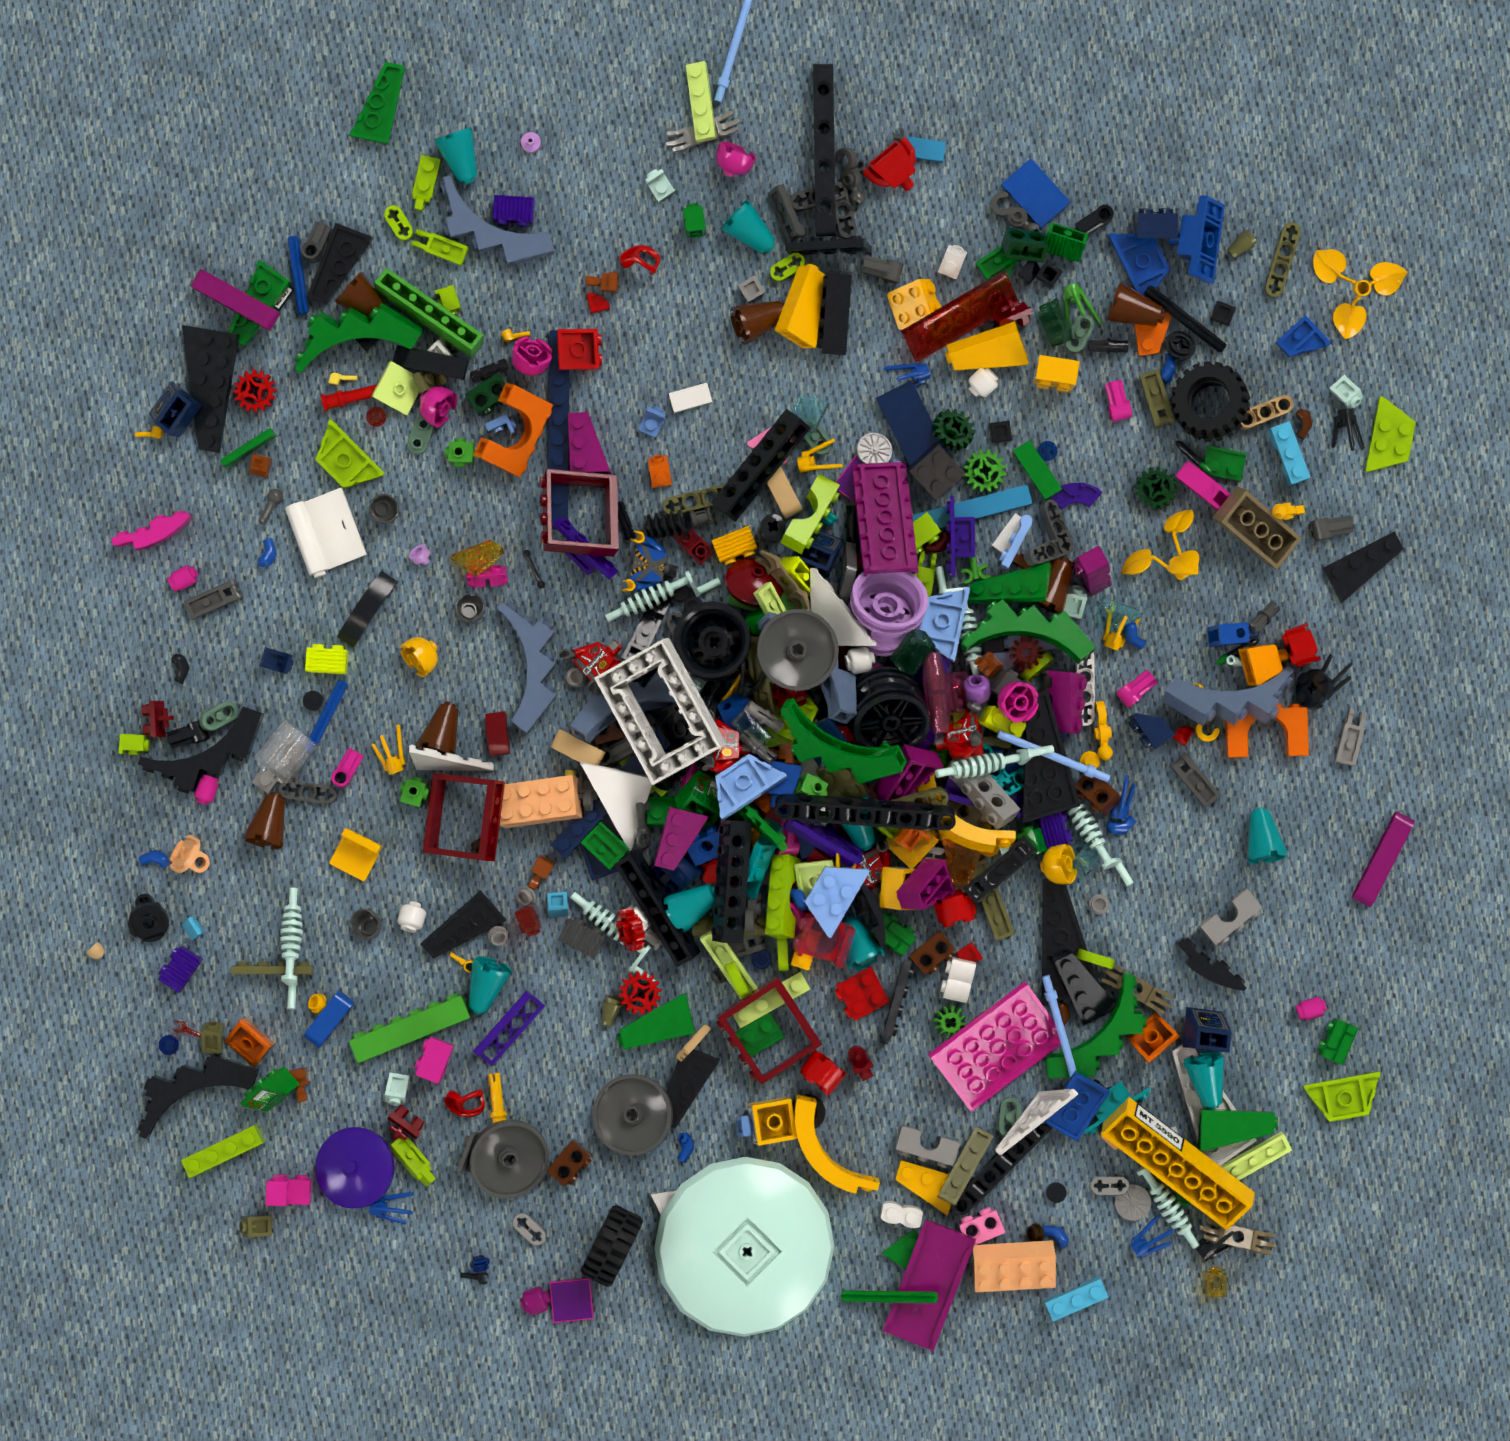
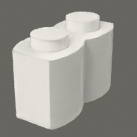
[940,957,976,1003]
[880,1201,923,1228]

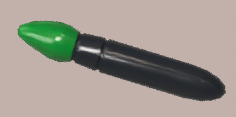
[1176,441,1212,474]
[1215,639,1259,665]

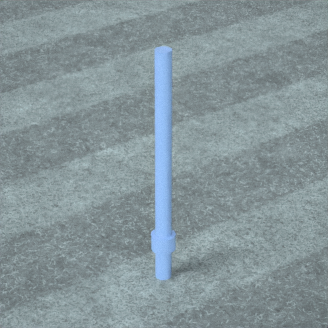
[714,0,752,103]
[997,730,1110,782]
[1042,975,1077,1077]

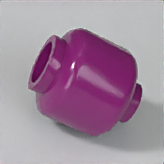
[520,1286,551,1316]

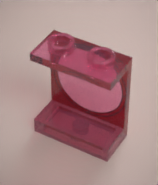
[793,913,856,968]

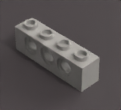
[947,758,1020,830]

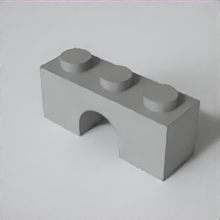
[1198,888,1262,946]
[895,1124,960,1168]

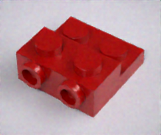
[557,329,602,371]
[834,966,890,1021]

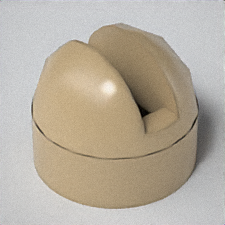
[87,942,104,959]

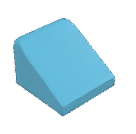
[547,892,569,917]
[182,917,204,940]

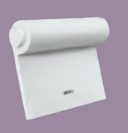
[285,487,367,578]

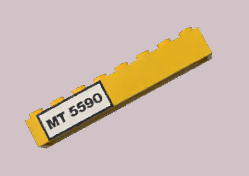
[1101,1097,1255,1230]

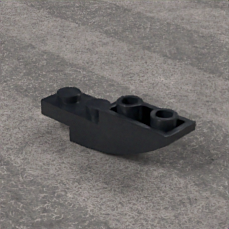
[1176,937,1246,991]

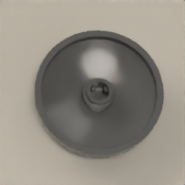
[757,609,839,691]
[592,1074,673,1156]
[468,1119,549,1198]

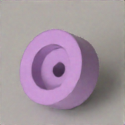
[521,132,541,153]
[409,544,430,565]

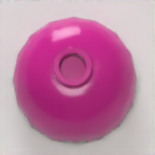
[716,141,757,177]
[511,336,552,376]
[420,386,458,428]
[997,681,1039,722]

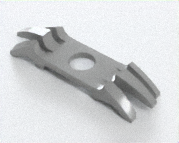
[666,110,740,152]

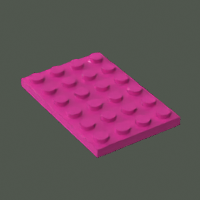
[928,981,1061,1112]

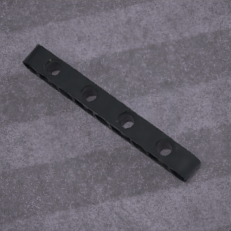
[813,64,836,237]
[775,794,956,831]
[952,1084,1066,1215]

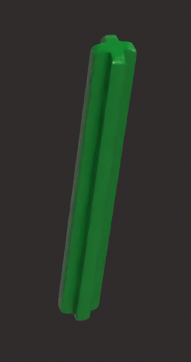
[841,1290,938,1303]

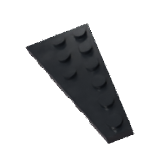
[182,325,240,453]
[1021,690,1080,823]
[1041,878,1098,1006]

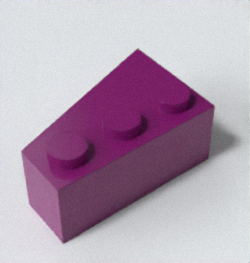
[568,412,611,474]
[1072,546,1112,596]
[1048,670,1087,734]
[874,744,944,800]
[897,858,955,910]

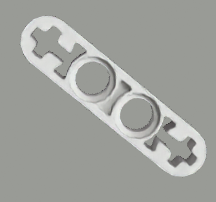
[1075,653,1095,726]

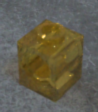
[1204,1267,1227,1297]

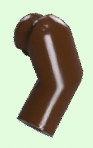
[1295,409,1312,440]
[1057,1001,1070,1026]

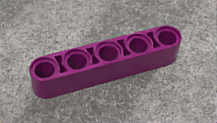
[190,269,280,331]
[1352,811,1415,907]

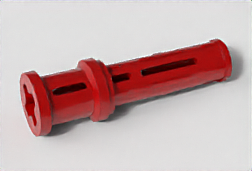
[321,384,377,412]

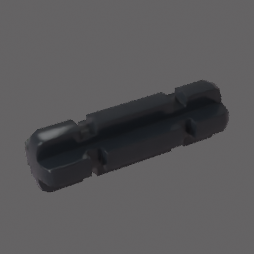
[470,359,509,383]
[618,501,636,540]

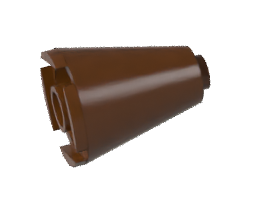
[335,272,387,318]
[1107,283,1165,326]
[730,301,784,345]
[1031,557,1073,614]
[416,702,459,755]
[243,792,285,850]

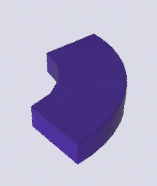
[1049,483,1102,510]

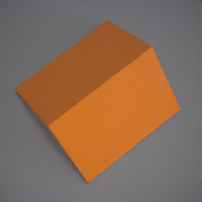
[1126,1012,1180,1063]
[225,1018,275,1068]

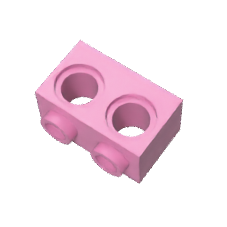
[958,1207,1005,1245]

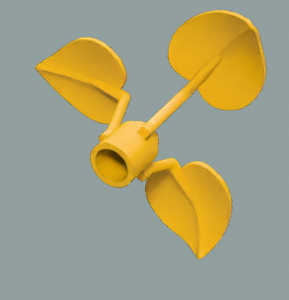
[1313,249,1408,339]
[1121,509,1199,580]

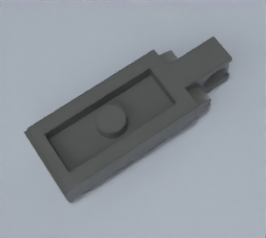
[578,762,601,811]

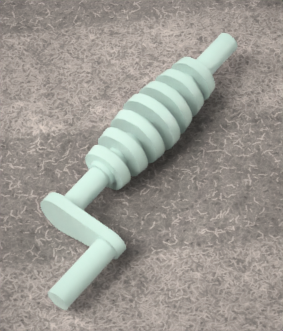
[935,566,982,675]
[605,571,722,622]
[935,745,1054,778]
[1068,798,1134,887]
[280,888,303,1010]
[570,892,656,983]
[1136,1167,1200,1249]

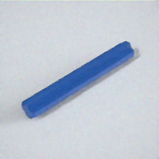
[288,236,309,315]
[304,680,348,754]

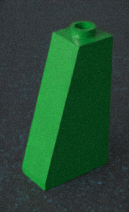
[617,993,695,1049]
[1198,1108,1278,1151]

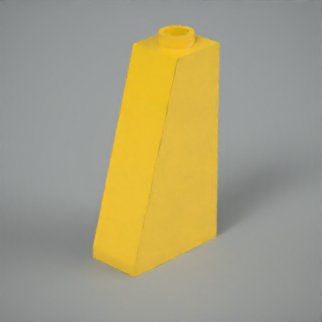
[774,264,825,349]
[945,321,1029,370]

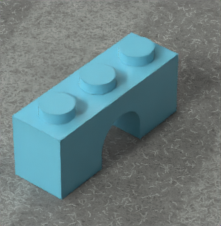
[1268,421,1310,487]
[1043,1276,1109,1322]

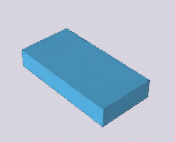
[906,136,946,163]

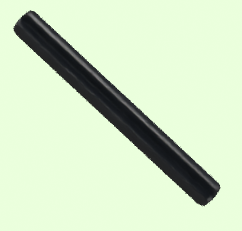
[1144,285,1227,353]

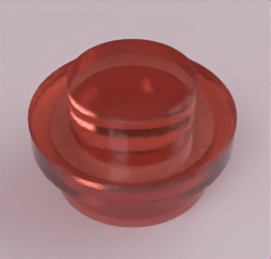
[366,407,386,427]

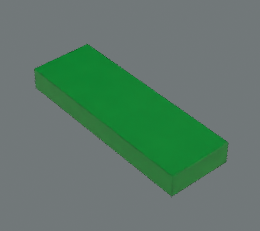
[220,428,277,468]
[1013,440,1062,501]

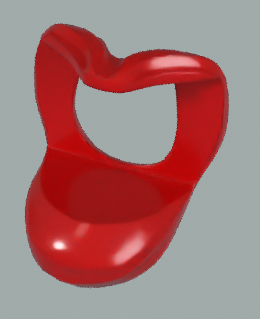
[619,245,660,275]
[444,1089,485,1117]

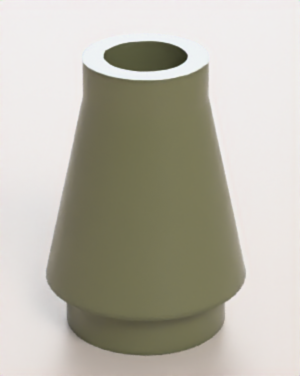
[1227,230,1257,259]
[601,995,622,1026]

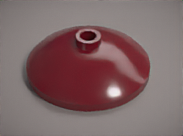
[725,557,785,607]

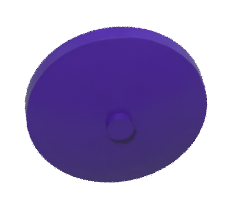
[315,1127,395,1209]

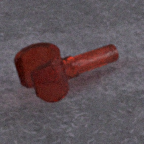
[173,1021,201,1038]

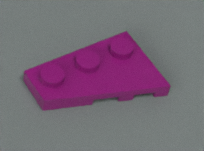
[654,806,709,871]

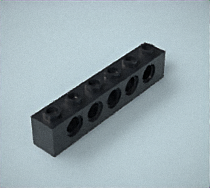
[711,408,811,522]
[711,819,752,943]
[615,849,701,967]

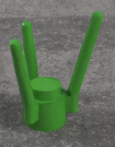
[1062,283,1102,330]

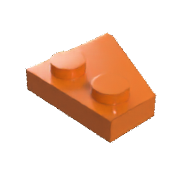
[1134,312,1172,357]

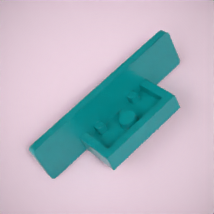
[747,819,783,899]
[1083,1081,1151,1136]

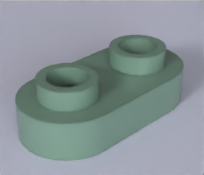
[1065,315,1094,353]
[407,415,435,454]
[803,418,832,455]
[199,702,238,731]
[998,1097,1021,1137]

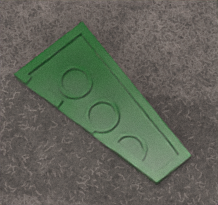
[228,260,292,347]

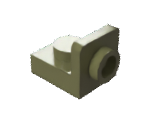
[412,371,448,393]
[201,1021,224,1054]
[239,1215,272,1238]

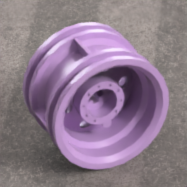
[848,572,928,657]

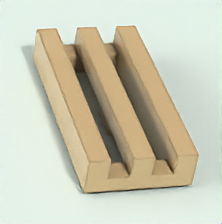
[676,1024,711,1062]

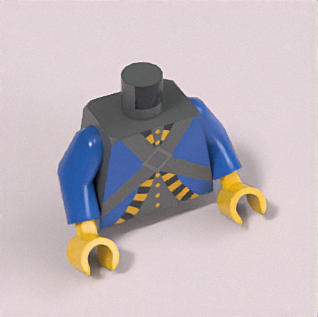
[622,530,678,592]

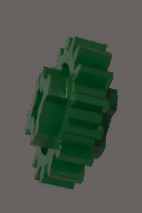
[931,409,976,451]
[1134,466,1178,510]

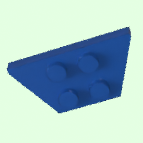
[1108,233,1170,298]

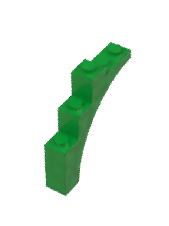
[294,303,423,373]
[960,599,1096,664]
[781,698,907,784]
[1045,971,1146,1078]

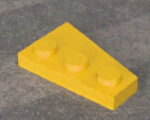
[895,1160,951,1216]

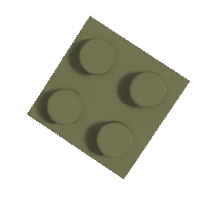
[816,766,870,798]

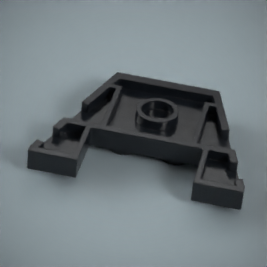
[644,703,700,782]

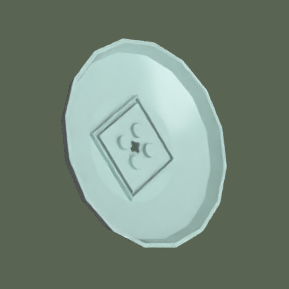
[654,1157,835,1337]

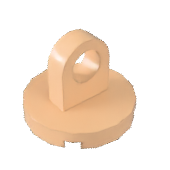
[170,835,210,873]

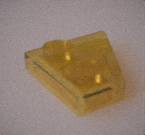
[450,539,505,577]

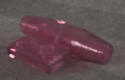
[923,652,970,734]

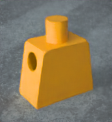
[1238,644,1289,686]

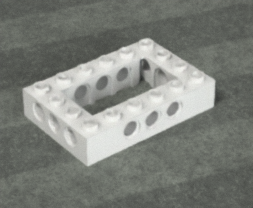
[594,637,727,785]

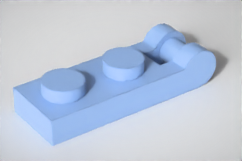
[999,515,1032,569]

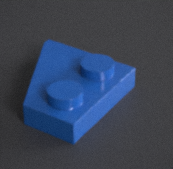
[1275,315,1331,357]

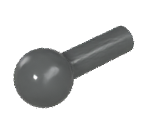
[258,489,283,525]

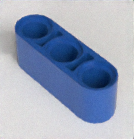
[303,990,355,1048]

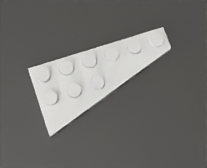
[1172,1043,1257,1166]

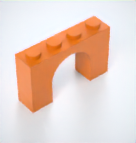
[473,383,553,477]
[1225,704,1309,758]

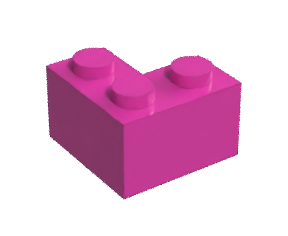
[414,1036,454,1084]
[266,1174,312,1206]

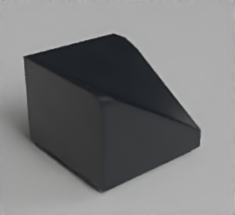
[1035,260,1063,290]
[1018,261,1040,285]

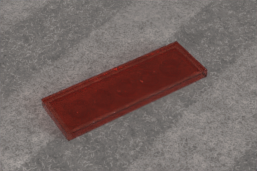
[901,271,1018,363]

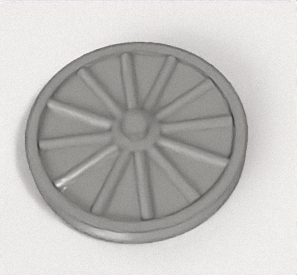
[856,433,892,464]
[1115,1184,1151,1221]

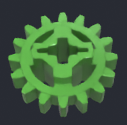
[963,449,1007,493]

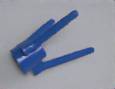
[884,362,930,387]
[1106,775,1136,819]
[370,1192,414,1225]
[1130,1214,1174,1258]

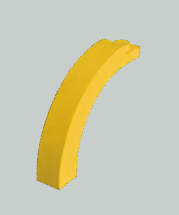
[915,774,1016,853]
[794,1094,880,1194]

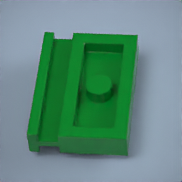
[1204,445,1247,482]
[647,796,677,827]
[580,821,629,870]
[735,1012,785,1057]

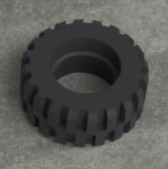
[1171,361,1251,442]
[580,1205,643,1287]

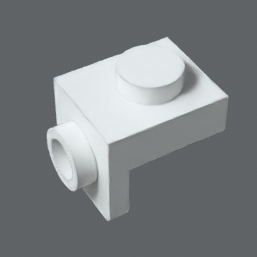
[938,245,967,279]

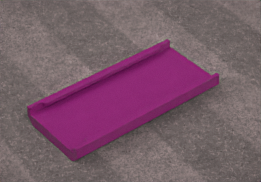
[852,462,919,577]
[882,1220,976,1352]

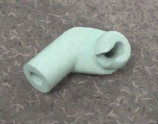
[1226,655,1243,668]

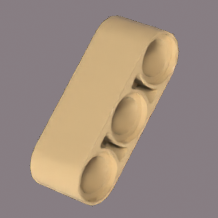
[1241,395,1294,430]
[766,466,803,520]
[550,729,605,765]

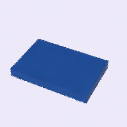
[1001,158,1071,230]
[1044,1070,1110,1141]

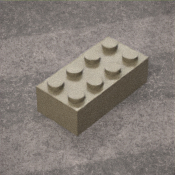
[1212,486,1302,570]

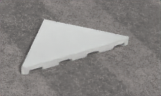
[810,568,876,646]
[409,745,494,771]
[580,762,652,851]
[995,1089,1078,1155]

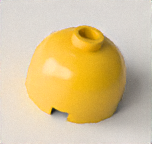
[399,637,438,678]
[1040,844,1077,884]

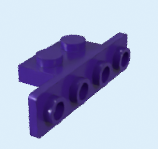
[946,496,975,578]
[552,516,619,580]

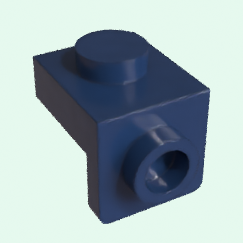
[259,647,293,674]

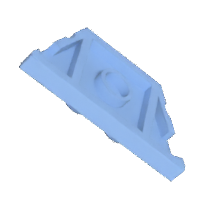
[919,587,970,663]
[715,754,788,821]
[805,866,870,938]

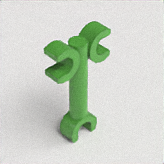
[960,556,991,584]

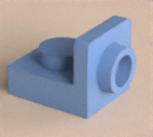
[638,406,666,438]
[485,414,517,435]
[735,1115,753,1137]

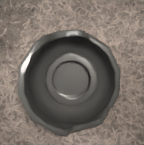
[369,493,399,524]
[455,593,485,624]
[349,909,382,940]

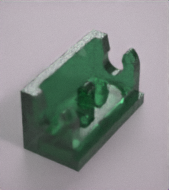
[1037,298,1073,347]
[889,629,936,676]

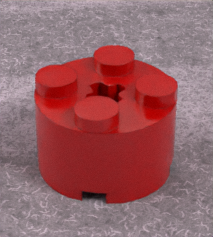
[1281,623,1321,668]
[933,889,977,927]
[800,1049,847,1096]

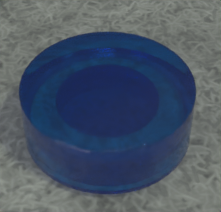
[1037,441,1058,461]
[752,949,772,969]

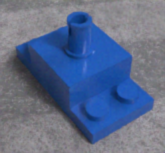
[1168,195,1225,284]

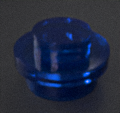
[159,1035,179,1055]
[470,1255,490,1272]

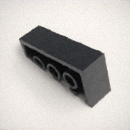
[818,270,852,355]

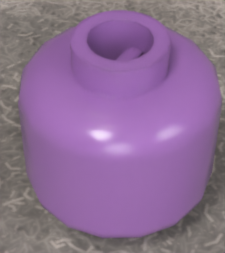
[964,674,991,704]

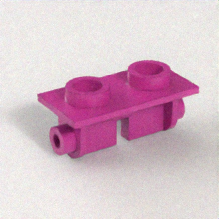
[466,565,508,588]

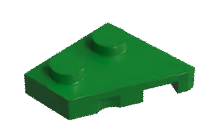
[975,246,1019,296]

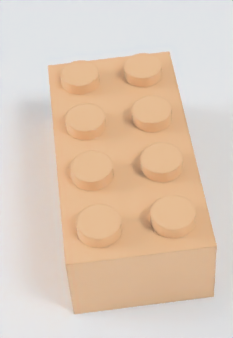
[500,775,583,828]
[972,1240,1056,1292]

